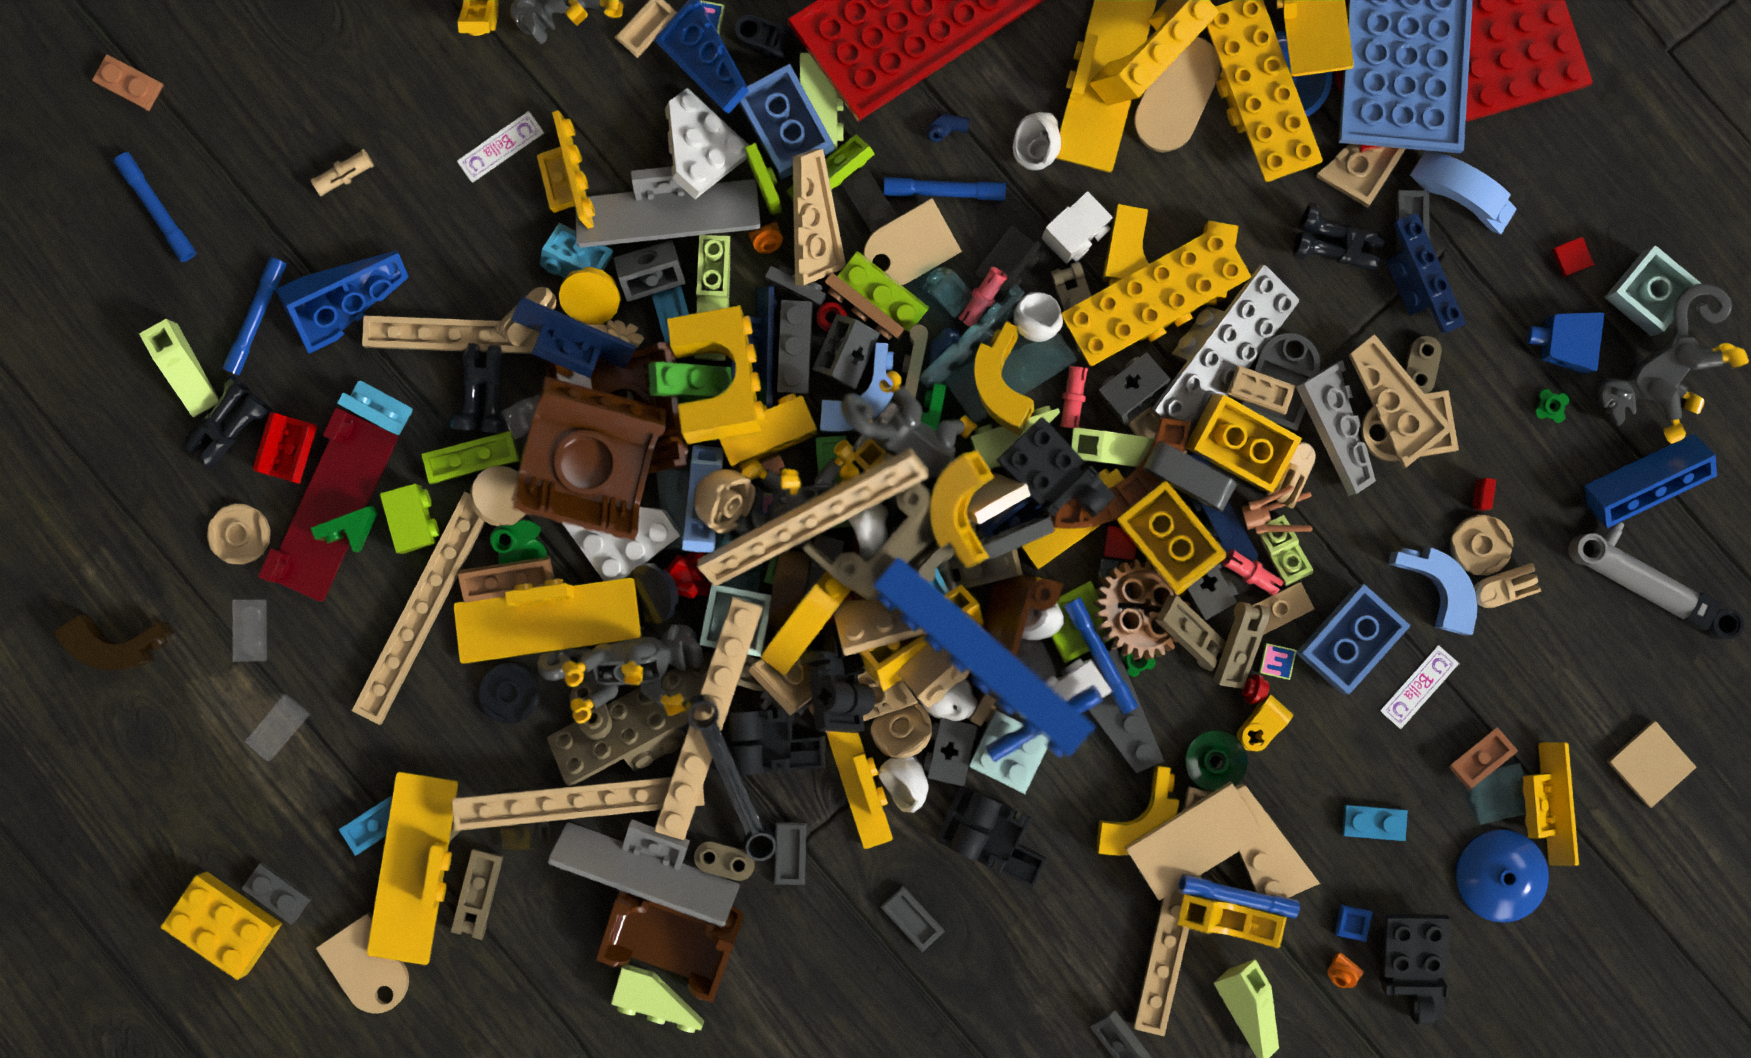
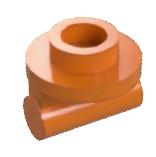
[748,221,783,254]
[1328,951,1364,988]

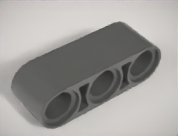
[1143,441,1237,512]

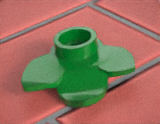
[490,520,547,564]

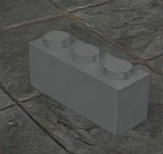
[777,300,813,397]

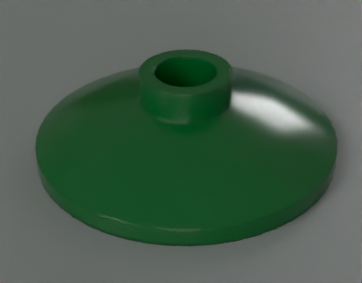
[1185,730,1248,792]

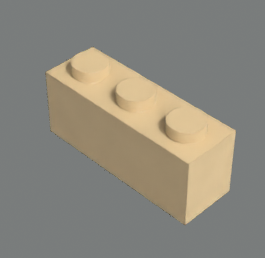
[896,611,986,708]

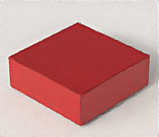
[1552,237,1594,277]
[1472,478,1496,511]
[1103,526,1136,561]

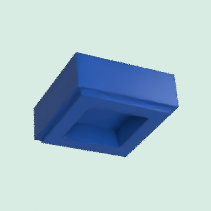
[1334,904,1372,942]

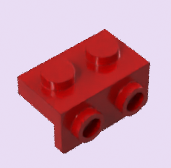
[253,412,317,484]

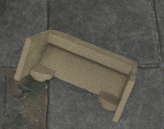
[803,452,936,601]

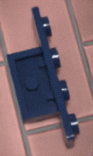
[1386,213,1466,334]
[727,286,777,408]
[511,297,636,378]
[1188,453,1258,570]

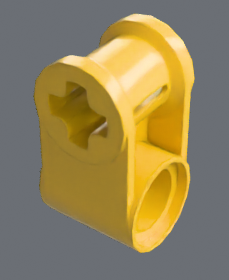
[1236,694,1294,751]

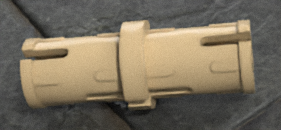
[311,149,374,197]

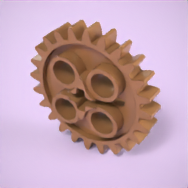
[1093,560,1190,660]

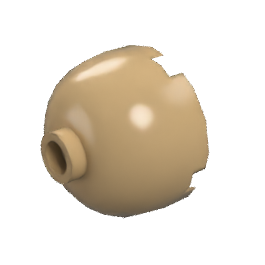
[694,469,755,533]

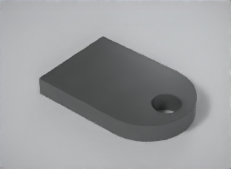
[1241,333,1320,432]

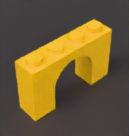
[1089,0,1219,106]
[1102,204,1239,305]
[667,306,765,444]

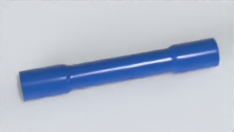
[113,152,196,262]
[884,177,1006,201]
[222,257,287,375]
[1064,597,1139,715]
[986,684,1103,762]
[1179,874,1300,919]

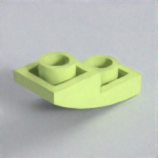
[1259,515,1313,587]

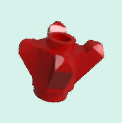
[663,551,711,599]

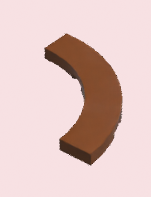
[1053,417,1191,529]

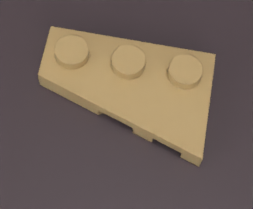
[833,600,926,656]

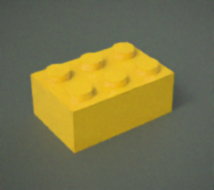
[719,393,818,470]
[1185,394,1302,493]
[1117,481,1226,596]
[161,872,283,980]

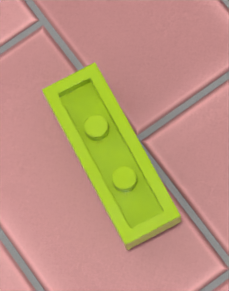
[786,134,875,201]
[837,251,929,333]
[421,431,520,484]

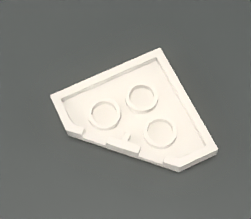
[665,88,750,199]
[562,506,683,581]

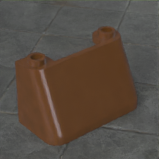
[969,574,1063,695]
[596,890,743,1003]

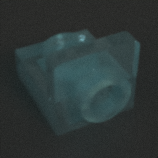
[922,267,972,318]

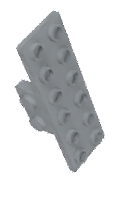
[576,167,760,248]
[1152,264,1299,441]
[548,820,740,926]

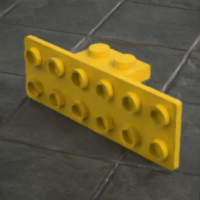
[1055,0,1157,173]
[1207,0,1323,182]
[1276,0,1354,77]
[1062,225,1251,366]
[454,578,641,664]
[367,772,459,965]

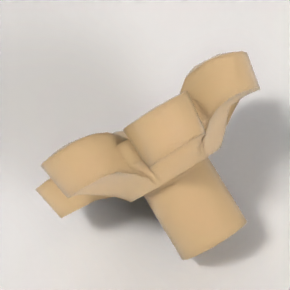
[606,320,644,348]

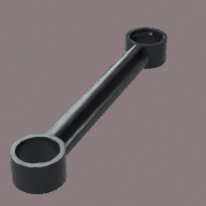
[686,694,776,861]

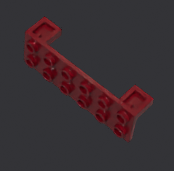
[258,408,399,602]

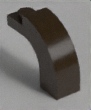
[766,535,816,637]
[54,615,174,670]

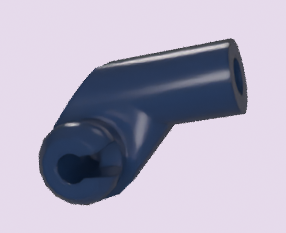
[927,114,970,143]
[929,327,960,369]

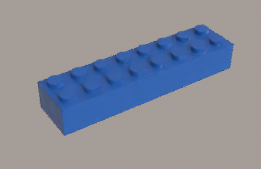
[874,557,1095,758]

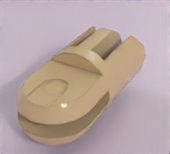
[495,287,557,346]
[1266,442,1316,509]
[1474,563,1541,608]

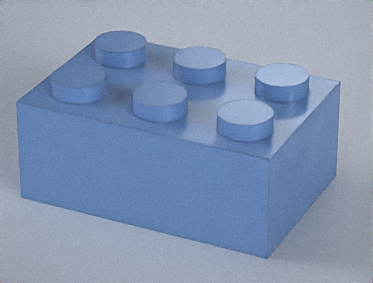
[739,64,834,180]
[1296,584,1411,695]

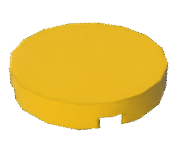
[559,267,621,325]

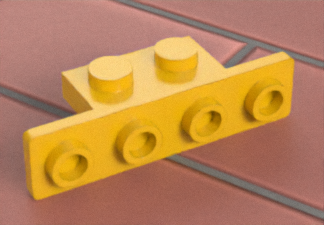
[537,110,596,229]
[827,732,893,849]
[1522,742,1579,866]

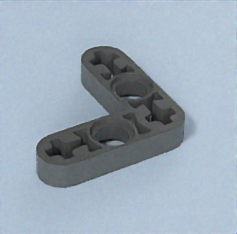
[949,515,1055,561]

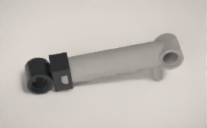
[1568,522,1744,639]

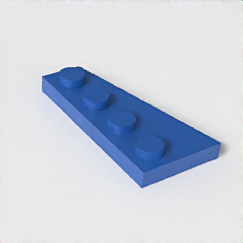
[654,0,749,114]

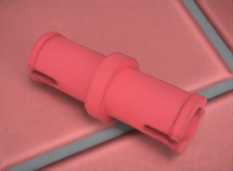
[959,267,1008,328]
[1060,366,1088,429]
[1222,549,1283,596]

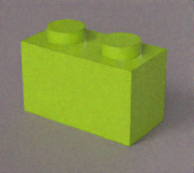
[380,484,440,554]

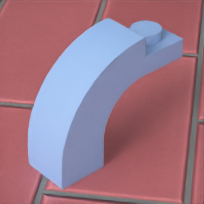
[1410,150,1516,234]
[820,343,894,434]
[682,445,724,553]
[1388,548,1477,635]

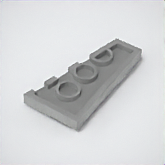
[1296,360,1376,496]

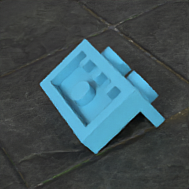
[540,223,613,278]
[338,381,413,435]

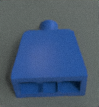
[1527,313,1604,374]

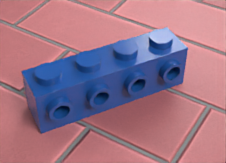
[1585,433,1717,528]

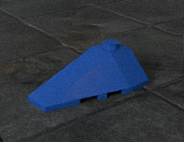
[275,250,408,354]

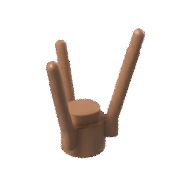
[1242,485,1313,534]

